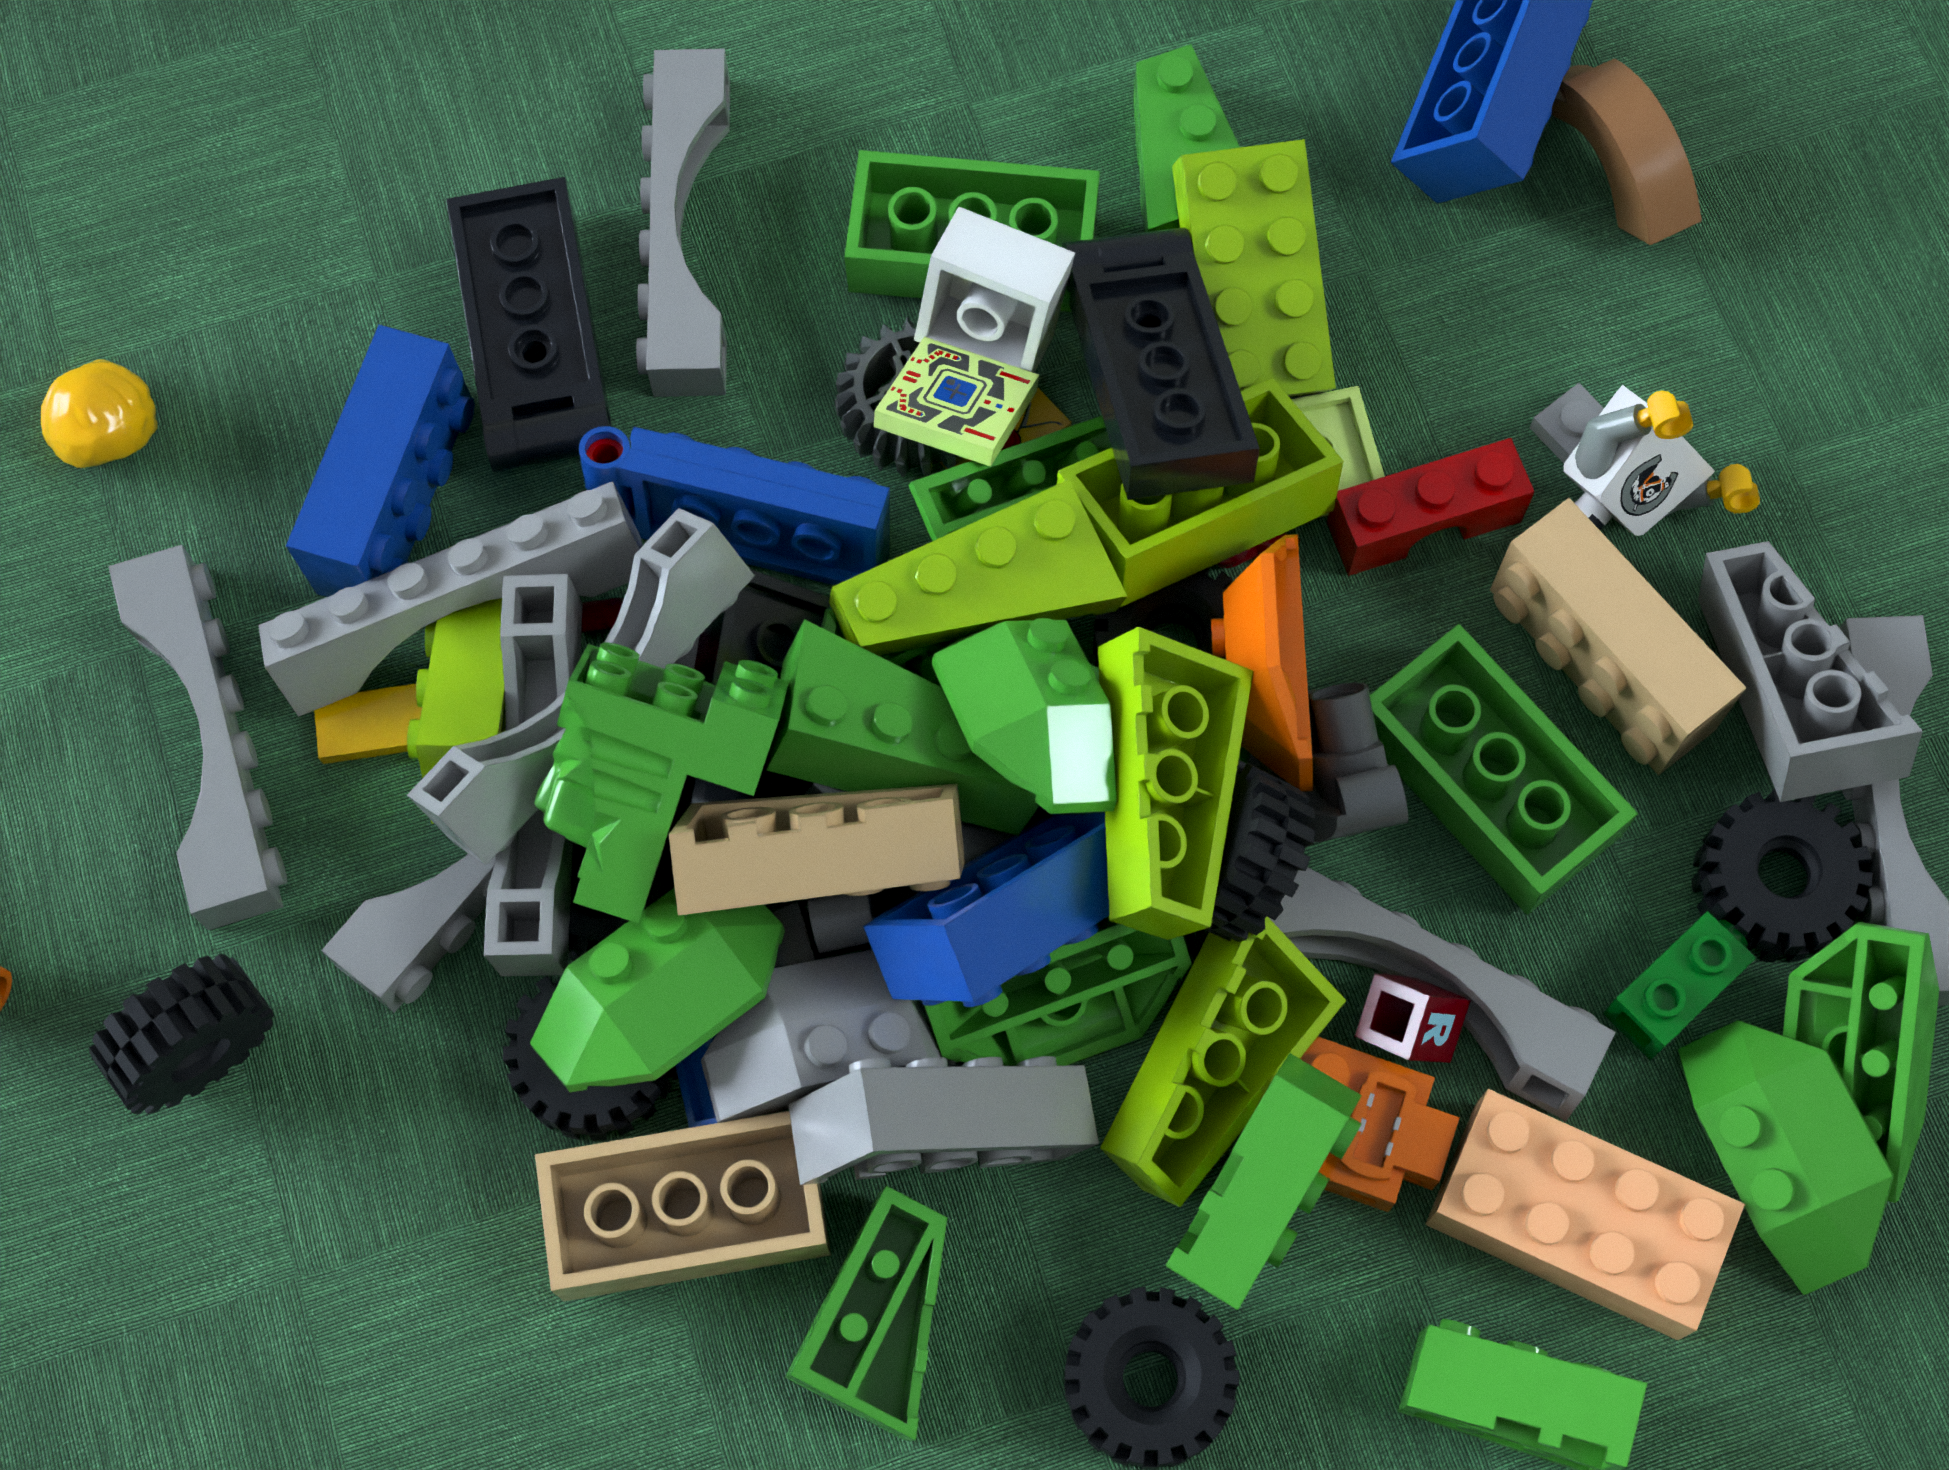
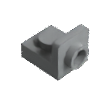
[1530,383,1604,463]

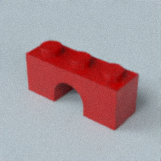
[1327,438,1535,576]

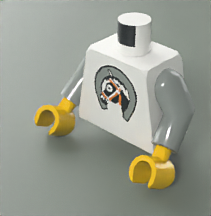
[1563,385,1760,536]

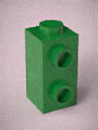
[1603,911,1756,1061]

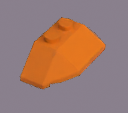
[1211,534,1313,791]

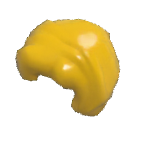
[41,359,158,468]

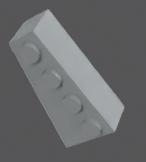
[1698,541,1923,802]
[788,1056,1099,1185]

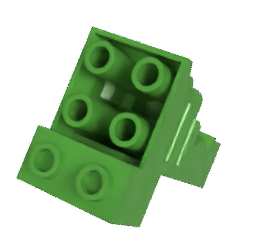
[534,642,789,923]

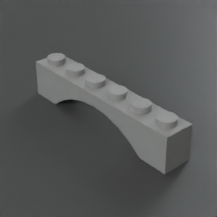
[636,49,730,397]
[258,481,643,717]
[407,508,755,865]
[108,545,287,930]
[484,574,583,976]
[1839,615,1949,1006]
[321,657,581,1013]
[1270,867,1616,1121]

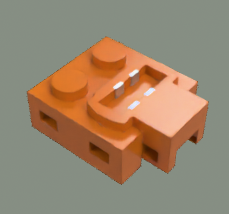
[1300,1037,1460,1212]

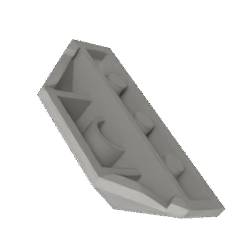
[701,950,964,1123]

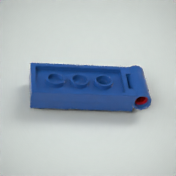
[579,426,890,585]

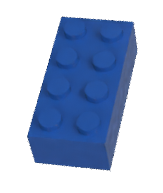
[1391,0,1593,204]
[286,325,475,597]
[863,812,1109,1007]

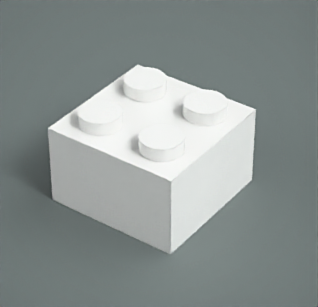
[914,207,1075,373]

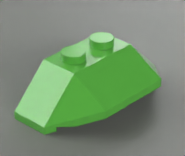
[908,415,1112,541]
[931,618,1117,814]
[530,888,785,1092]
[924,916,1192,1066]
[1783,922,1939,1203]
[1678,1020,1894,1295]

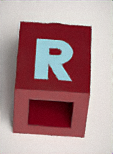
[1354,973,1471,1063]

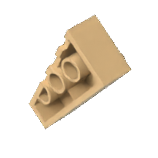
[669,784,965,916]

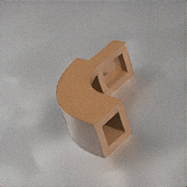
[1551,58,1702,245]

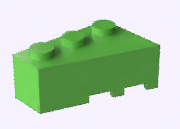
[1133,44,1240,232]
[1165,1053,1362,1310]
[785,1186,948,1441]
[1398,1319,1648,1470]

